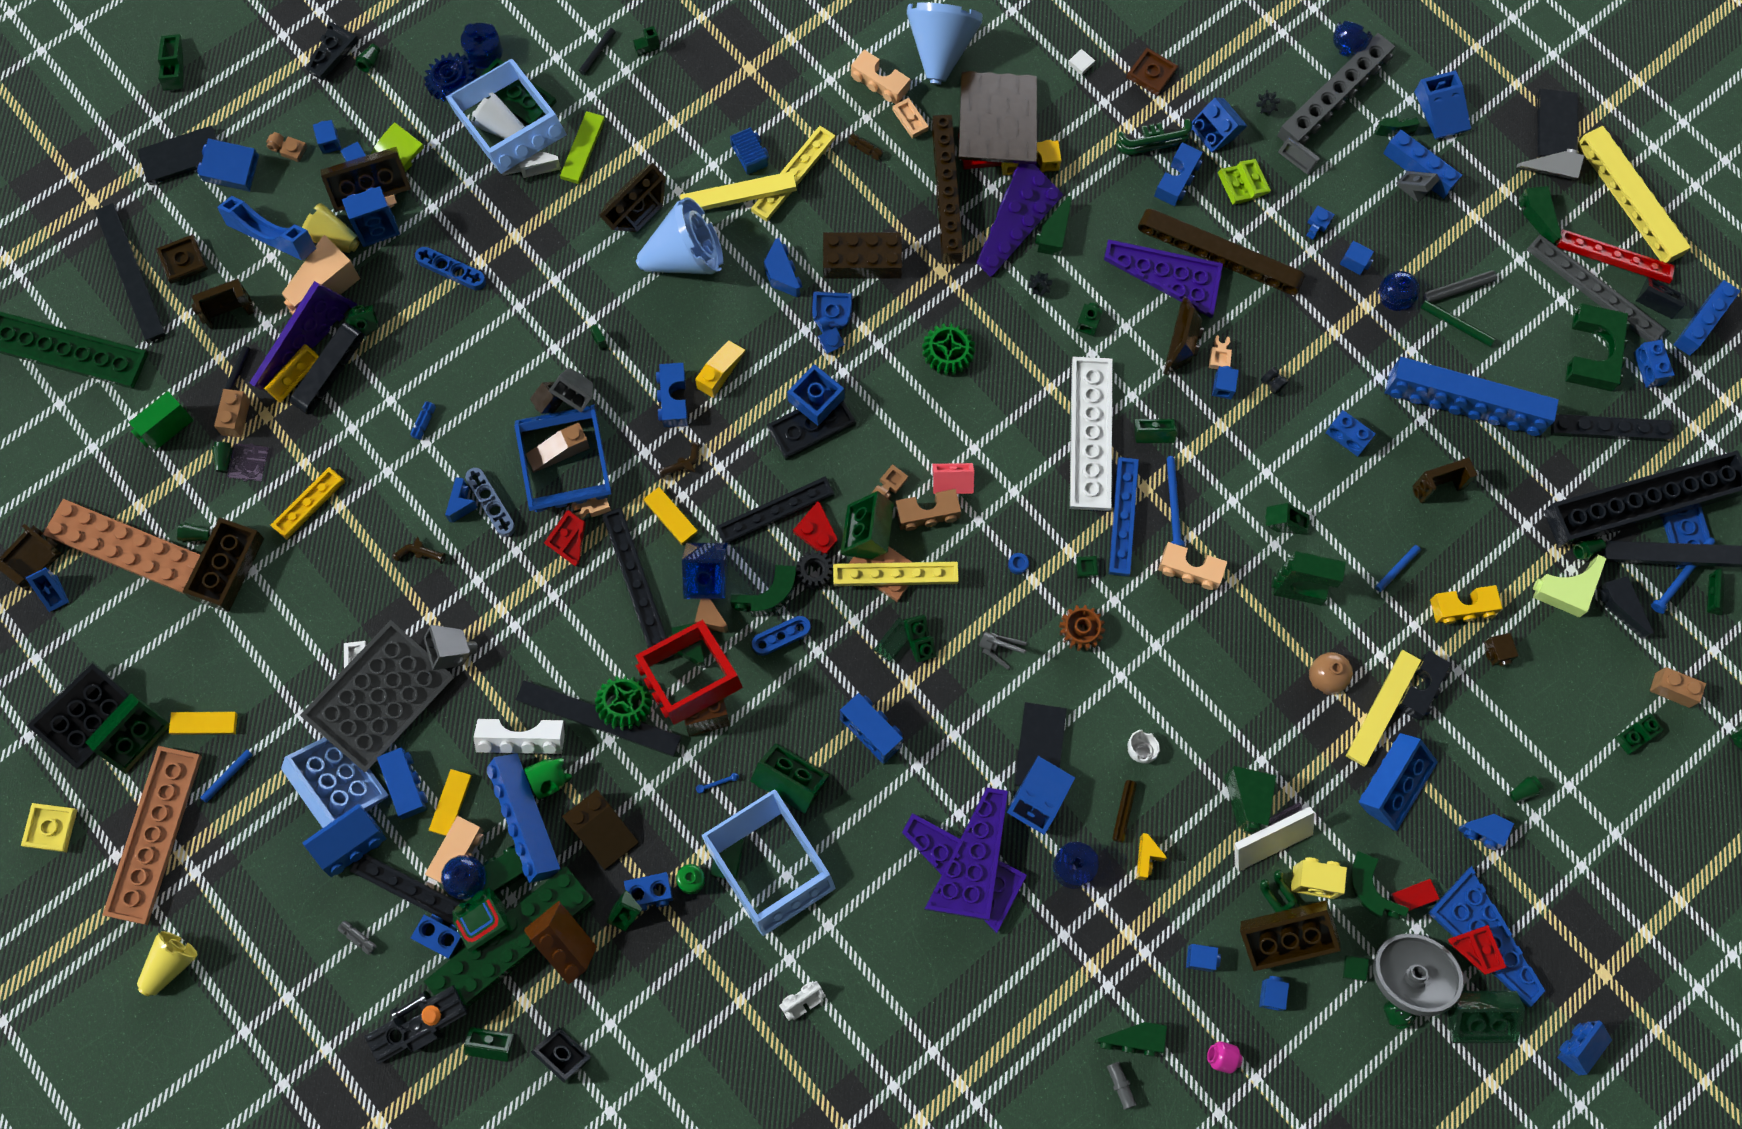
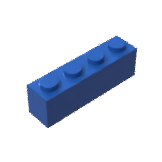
[1383,130,1462,199]
[1673,280,1740,356]

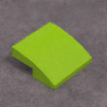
[371,122,424,171]
[1218,159,1271,205]

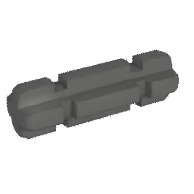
[337,921,377,955]

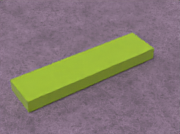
[560,111,605,184]

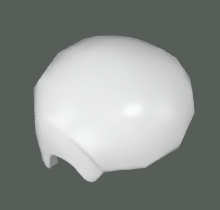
[1128,730,1160,764]

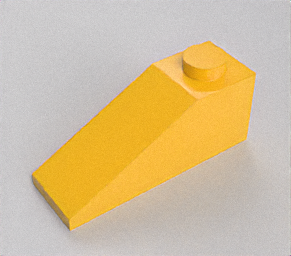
[695,341,746,398]

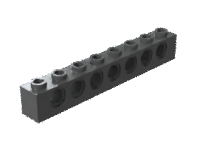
[1277,33,1395,146]

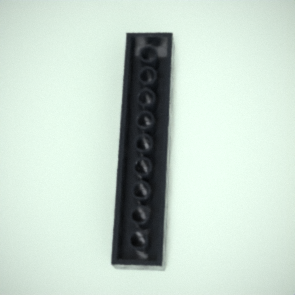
[1543,450,1742,548]

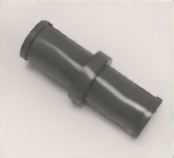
[1107,1061,1137,1110]

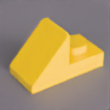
[1136,833,1167,880]

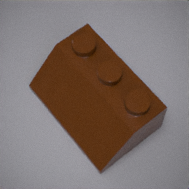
[524,901,597,985]

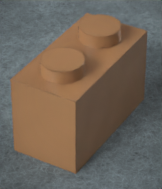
[214,389,250,438]
[1650,667,1706,708]

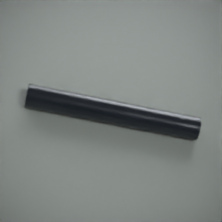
[579,28,616,75]
[220,346,251,400]

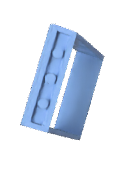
[446,59,567,174]
[701,789,836,936]

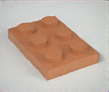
[849,546,913,602]

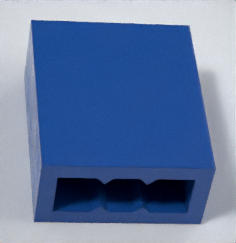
[197,138,259,192]

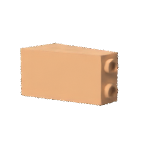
[282,235,360,315]

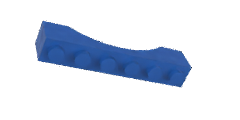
[217,196,316,261]

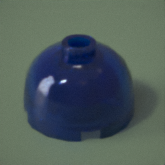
[1333,21,1373,57]
[1378,271,1420,311]
[441,855,486,900]

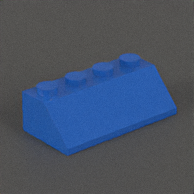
[1359,733,1438,831]

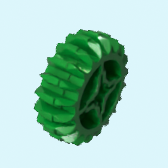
[922,322,976,375]
[595,674,653,731]

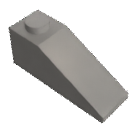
[1516,149,1584,180]

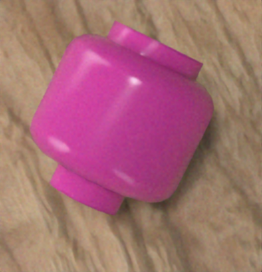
[1207,1041,1243,1074]

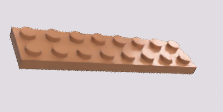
[43,499,200,594]
[102,746,202,925]

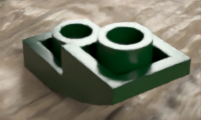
[1374,116,1420,137]
[904,615,936,662]
[1615,712,1664,755]

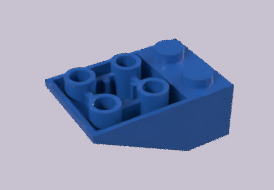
[1414,70,1471,140]
[1006,756,1075,835]

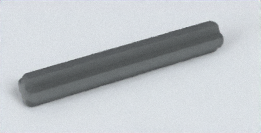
[1423,270,1497,302]

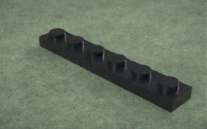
[1551,414,1673,442]

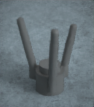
[979,631,1027,670]

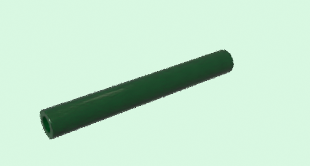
[1421,300,1495,347]

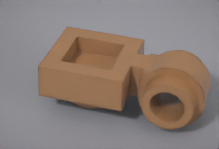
[266,132,307,162]
[872,464,908,499]

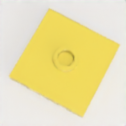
[21,803,77,853]

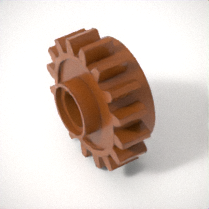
[1059,605,1105,651]

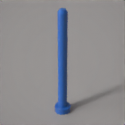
[1167,456,1185,547]
[1651,537,1715,614]

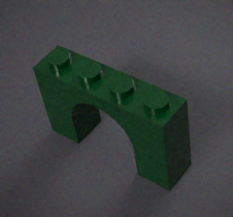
[1565,303,1630,392]
[1271,551,1346,606]

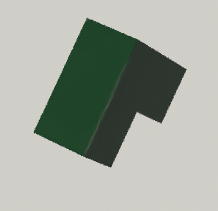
[633,26,660,56]

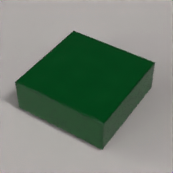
[590,324,608,351]
[1075,556,1099,578]
[1343,955,1369,982]

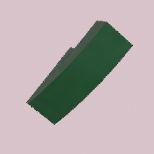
[158,34,184,91]

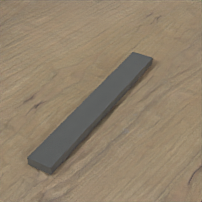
[1527,235,1666,342]

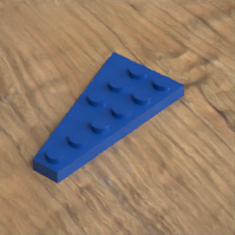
[1428,866,1545,1007]

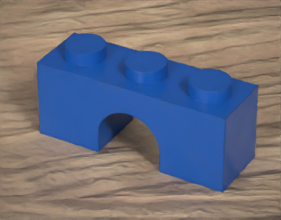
[1154,142,1203,206]
[656,363,688,428]

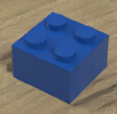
[787,364,845,426]

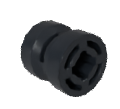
[1261,367,1289,395]

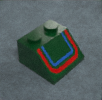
[452,887,508,952]

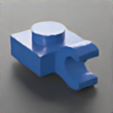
[1306,206,1335,240]
[816,317,845,354]

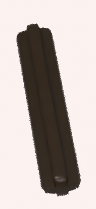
[1112,780,1137,843]

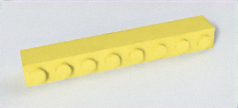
[1578,126,1691,263]

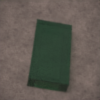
[874,618,908,663]

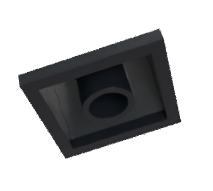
[1636,277,1686,319]
[531,1027,591,1084]

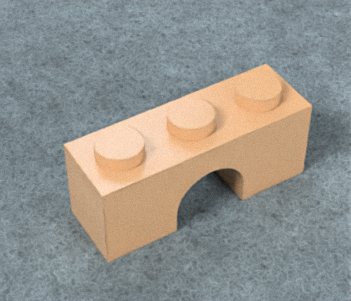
[851,50,910,104]
[1158,542,1227,590]

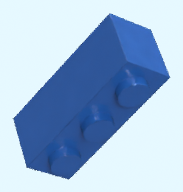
[377,747,428,820]

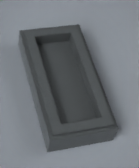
[1278,136,1320,175]

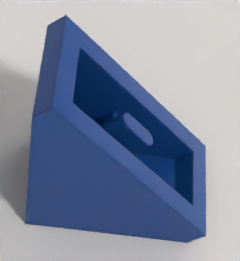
[26,568,69,612]

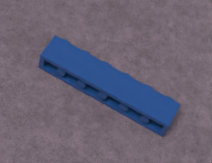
[487,753,561,883]

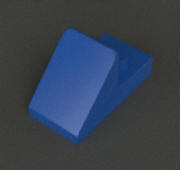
[445,477,478,522]

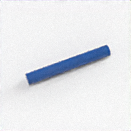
[1375,545,1421,592]
[200,750,253,803]

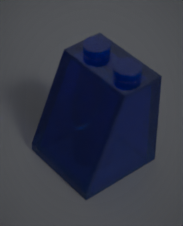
[682,543,728,599]

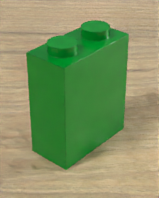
[128,391,193,451]

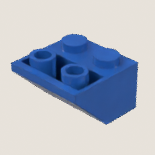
[1192,97,1247,153]
[1557,1020,1612,1075]

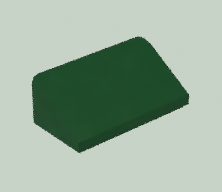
[1134,419,1177,443]
[1707,569,1725,615]
[710,838,745,880]
[607,890,642,931]
[464,1027,514,1062]

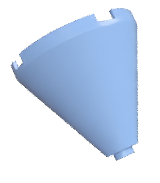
[907,3,983,85]
[636,197,723,274]

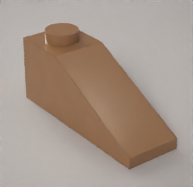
[526,423,590,472]

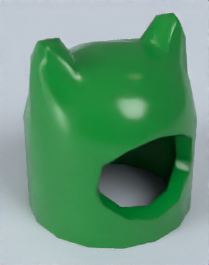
[524,758,572,800]

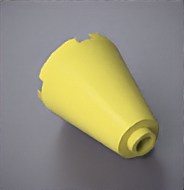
[302,203,360,253]
[137,931,198,996]

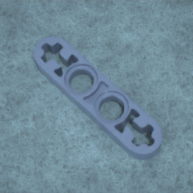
[465,468,515,537]

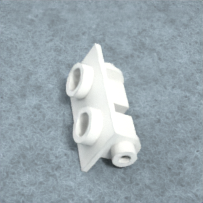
[779,981,826,1021]

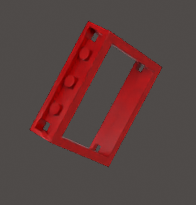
[635,619,743,725]

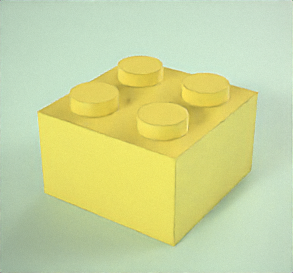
[1291,858,1347,899]

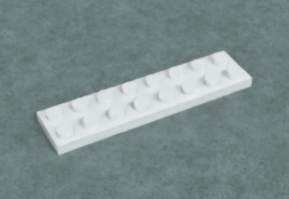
[1070,357,1112,511]

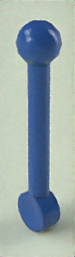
[696,773,739,794]

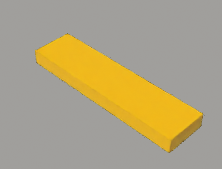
[271,467,345,540]

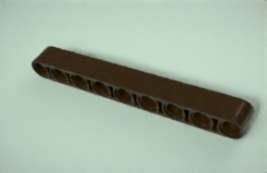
[1138,209,1305,295]

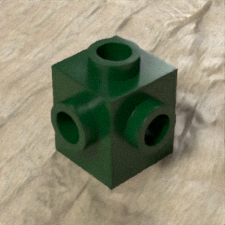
[346,305,379,336]

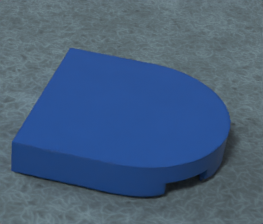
[812,292,853,330]

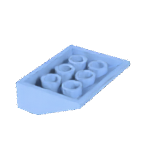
[281,737,388,828]

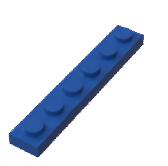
[1109,457,1139,576]

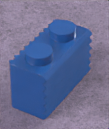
[730,127,769,175]

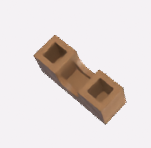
[895,489,961,531]

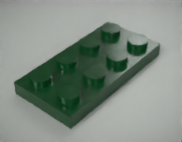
[478,58,557,125]

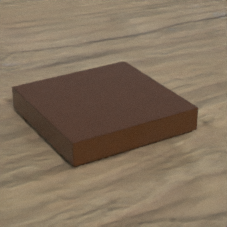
[1126,48,1179,96]

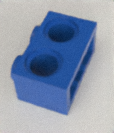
[1634,340,1674,388]
[1326,410,1376,457]
[624,872,673,911]
[411,914,463,959]

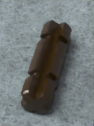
[848,134,883,160]

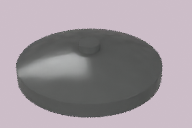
[1373,934,1463,1016]

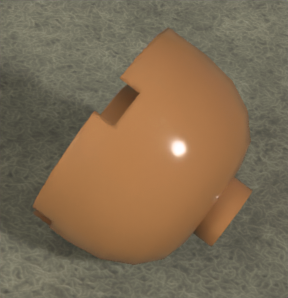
[1309,652,1353,695]

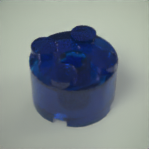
[461,23,503,68]
[1052,842,1099,889]

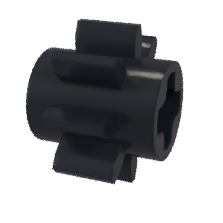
[1256,90,1280,115]
[1028,271,1053,297]

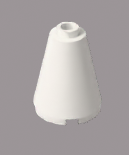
[471,92,525,139]

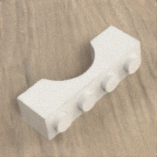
[474,719,565,754]

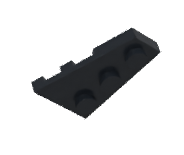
[306,21,359,81]

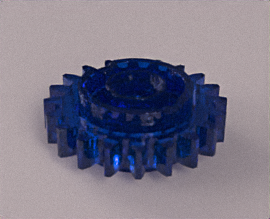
[424,53,477,102]

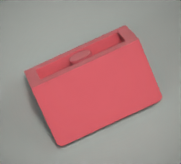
[932,463,974,494]

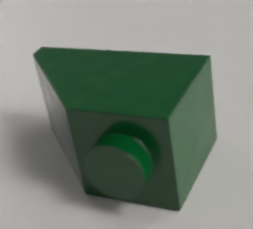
[1265,503,1310,535]
[669,622,706,668]

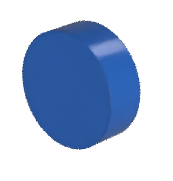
[1008,553,1029,575]

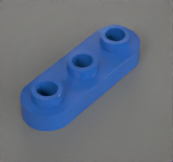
[752,616,811,656]

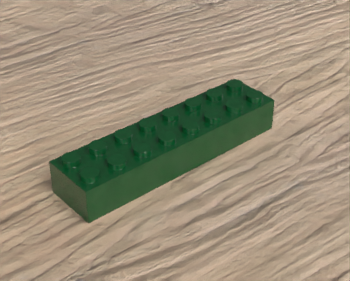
[423,866,595,1009]

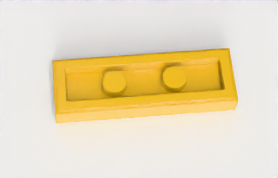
[264,344,319,403]
[643,487,698,545]
[169,712,237,735]
[429,769,472,836]

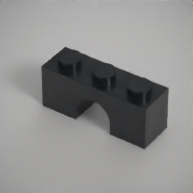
[1396,651,1451,720]

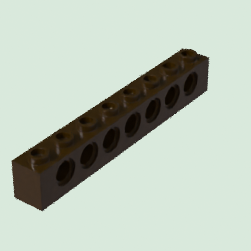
[932,115,963,264]

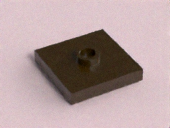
[156,234,208,284]

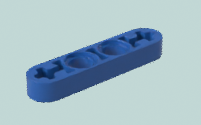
[415,247,486,290]

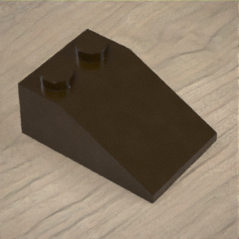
[562,789,639,870]

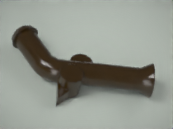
[658,442,701,479]
[392,536,446,564]

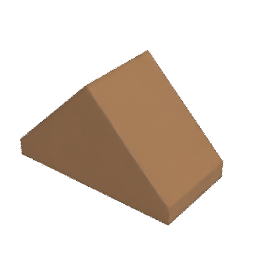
[695,592,728,633]

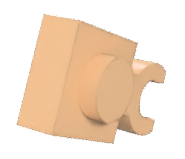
[1209,335,1232,369]
[572,498,611,519]

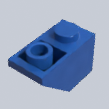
[1458,814,1514,850]

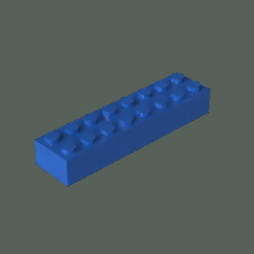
[1384,357,1559,436]

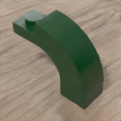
[731,565,796,617]
[1351,851,1409,920]

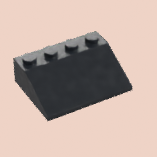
[27,661,129,769]

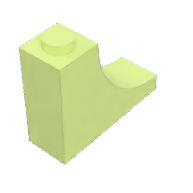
[1533,555,1606,617]

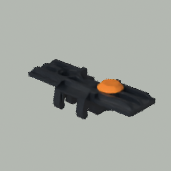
[364,985,468,1064]

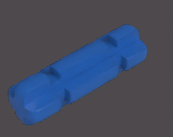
[410,401,436,440]

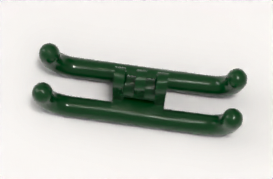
[1116,119,1192,155]
[1260,870,1302,912]

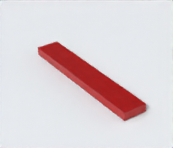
[1557,229,1675,284]

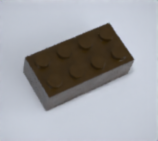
[321,147,411,212]
[823,232,902,279]
[182,517,264,613]
[1240,900,1341,971]

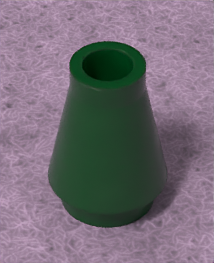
[355,44,380,72]
[212,442,233,472]
[177,522,210,543]
[1573,538,1606,560]
[1509,775,1544,803]

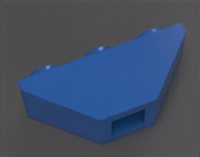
[764,238,802,297]

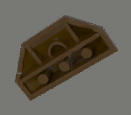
[599,163,666,232]
[1163,296,1204,375]

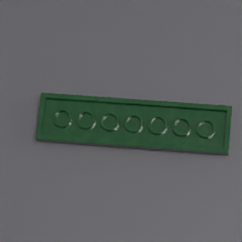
[0,311,148,389]

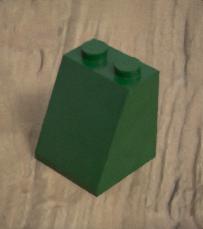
[1225,766,1277,835]

